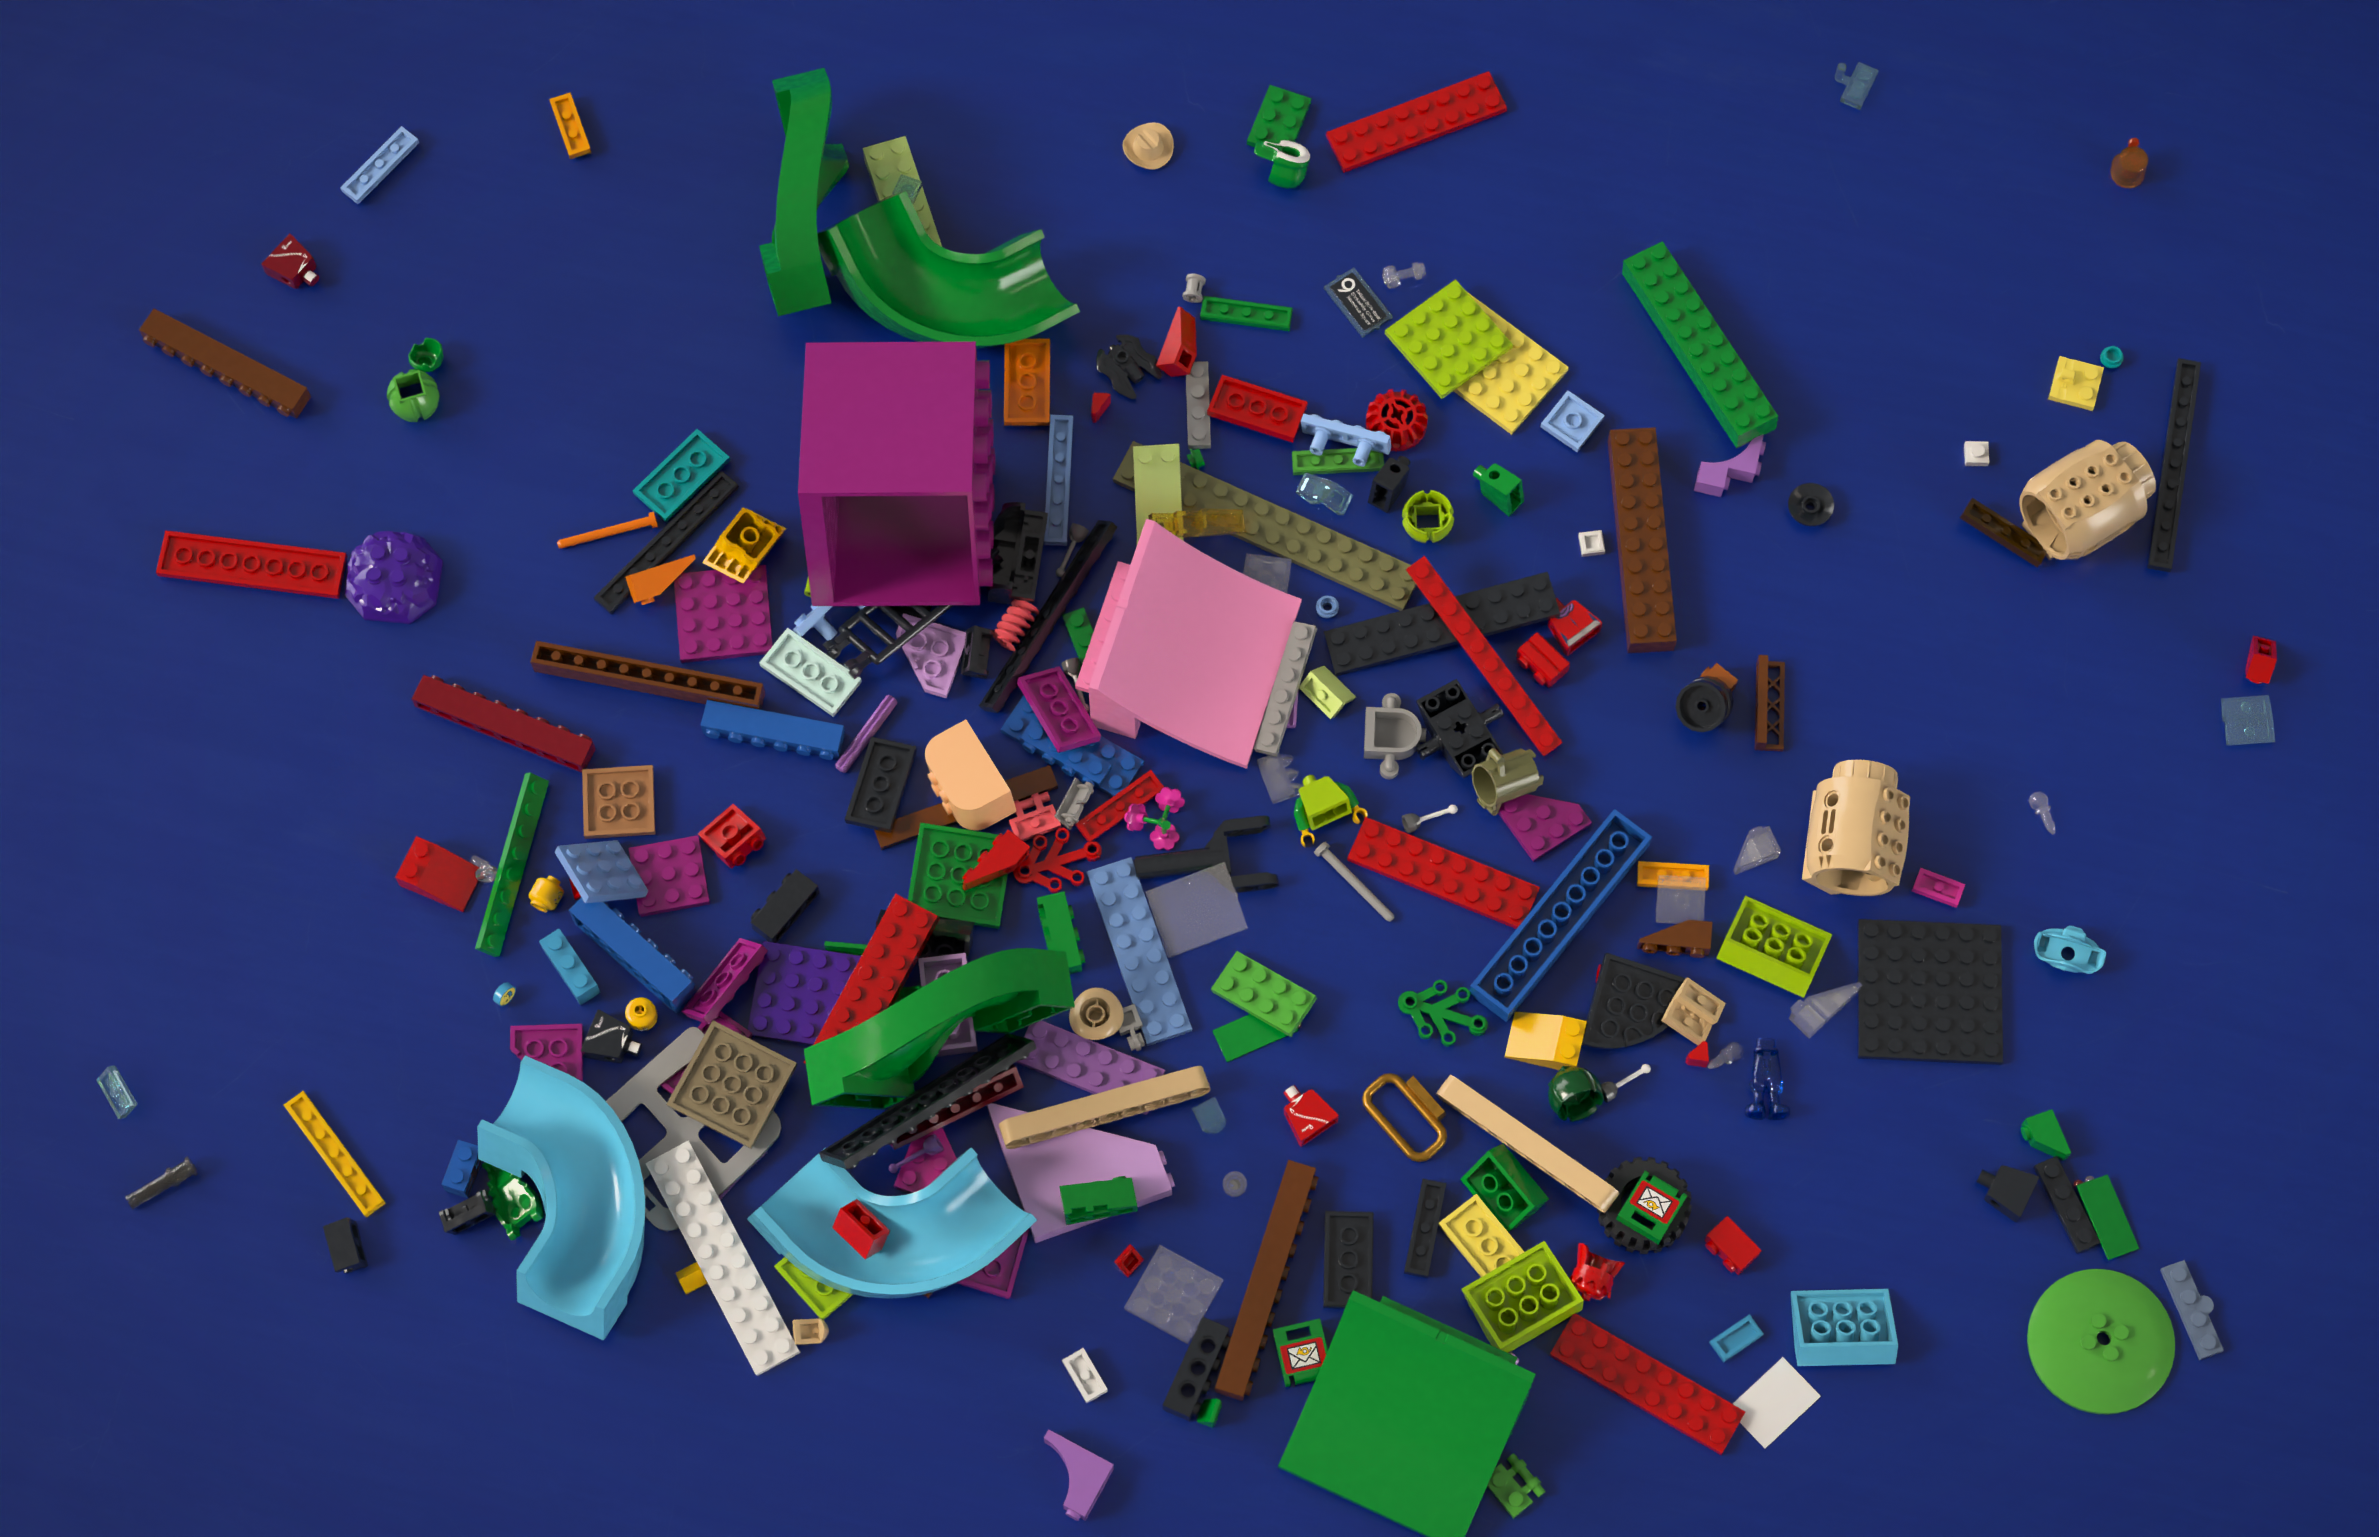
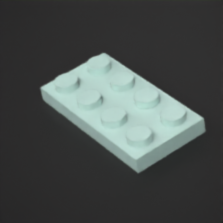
[759,628,862,717]

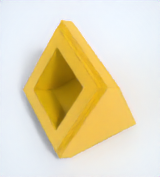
[675,1262,708,1294]

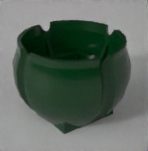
[1548,1066,1604,1122]

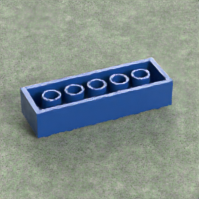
[569,897,696,1015]

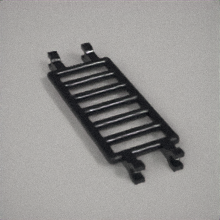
[823,546,1004,679]

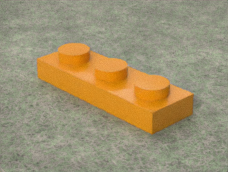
[549,92,591,159]
[1637,861,1709,891]

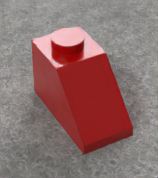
[2245,635,2277,684]

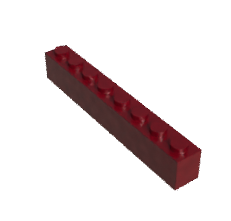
[412,675,596,773]

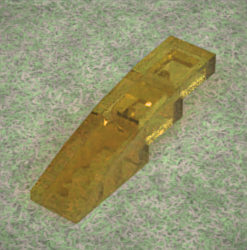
[1148,509,1245,537]

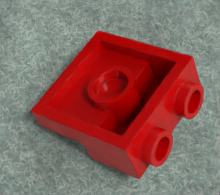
[698,804,766,869]

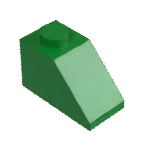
[2021,1109,2071,1161]

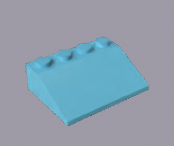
[1791,1289,1898,1366]

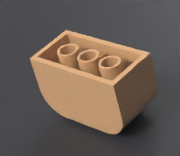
[925,720,1017,830]

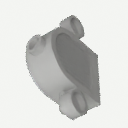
[1364,693,1426,780]

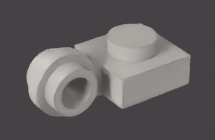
[1119,1004,1145,1051]

